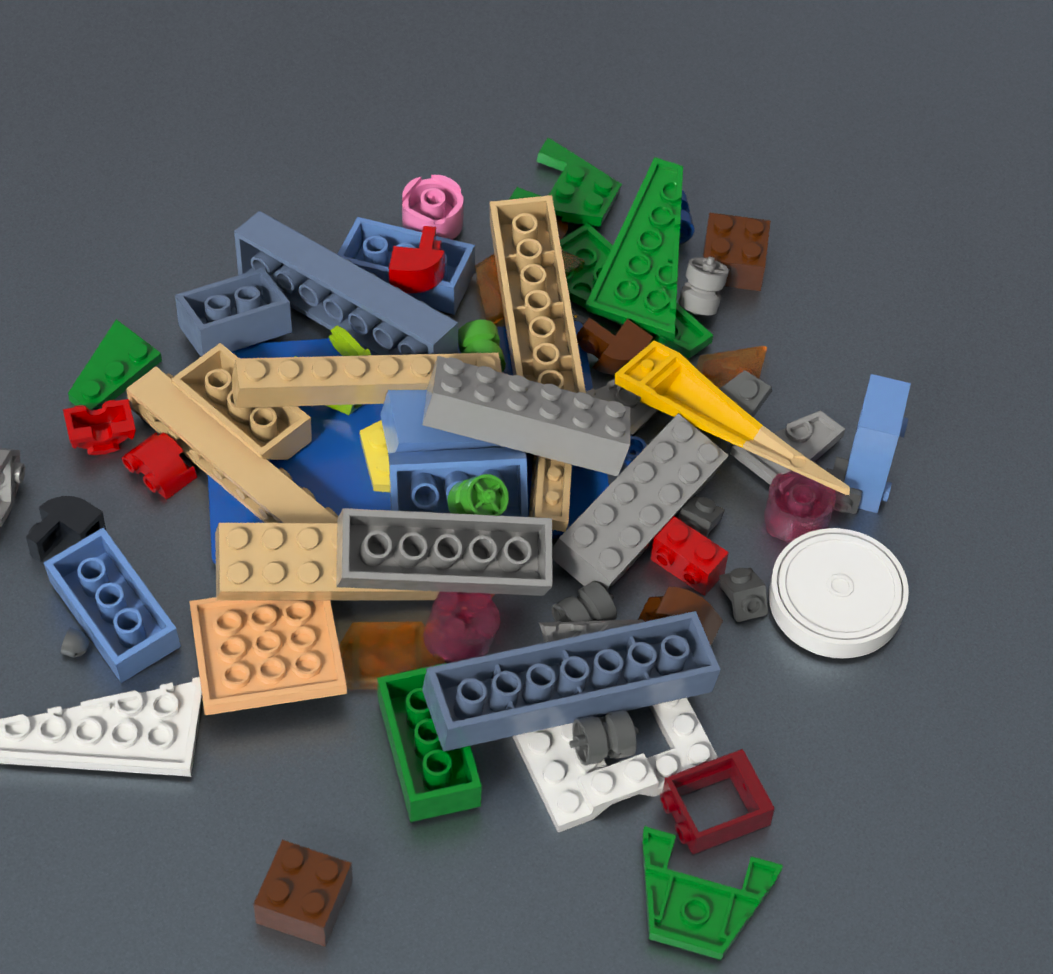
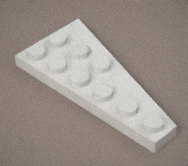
[0,677,203,777]

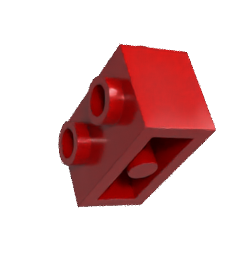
[651,516,729,596]

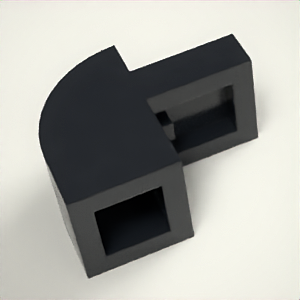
[26,496,106,562]

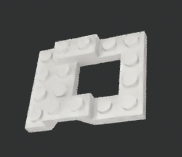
[512,698,718,833]

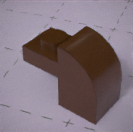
[576,318,653,374]
[638,587,723,646]

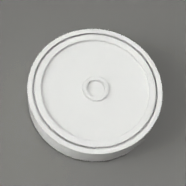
[769,528,909,658]

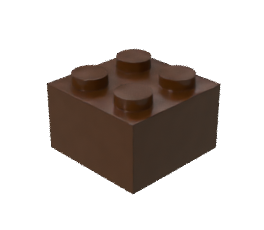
[703,212,771,291]
[253,840,353,947]

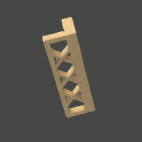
[529,454,572,532]

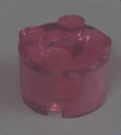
[764,470,836,543]
[423,592,500,663]

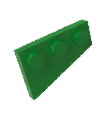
[68,319,162,410]

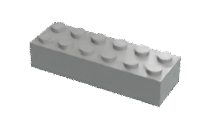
[422,356,630,477]
[552,413,729,592]
[336,508,552,596]

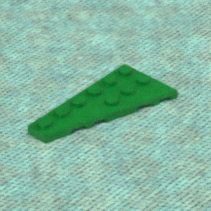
[586,157,683,340]
[560,223,713,358]

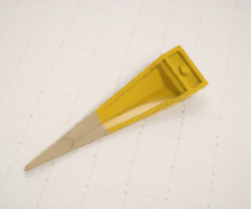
[615,340,850,495]

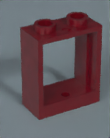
[660,749,775,855]

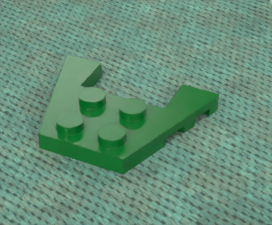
[509,138,622,227]
[642,826,783,960]

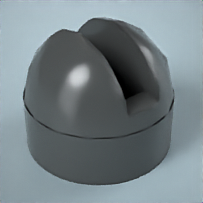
[60,627,89,657]

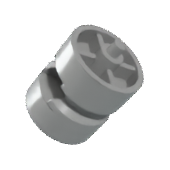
[678,257,729,316]

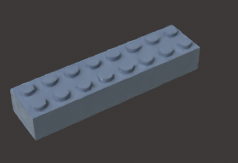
[234,211,458,355]
[422,611,721,752]

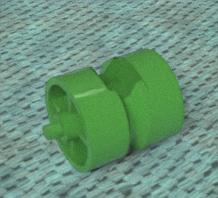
[458,320,506,372]
[447,474,509,516]

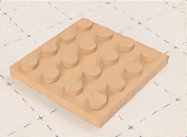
[189,597,347,715]

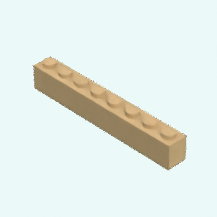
[231,353,502,408]
[126,367,338,523]

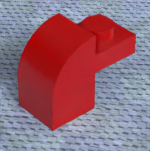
[389,226,445,293]

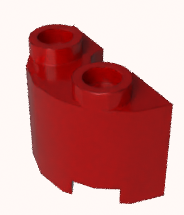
[63,399,136,455]
[121,432,197,500]

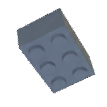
[175,268,292,357]

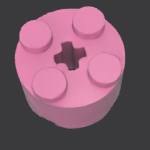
[402,175,464,240]

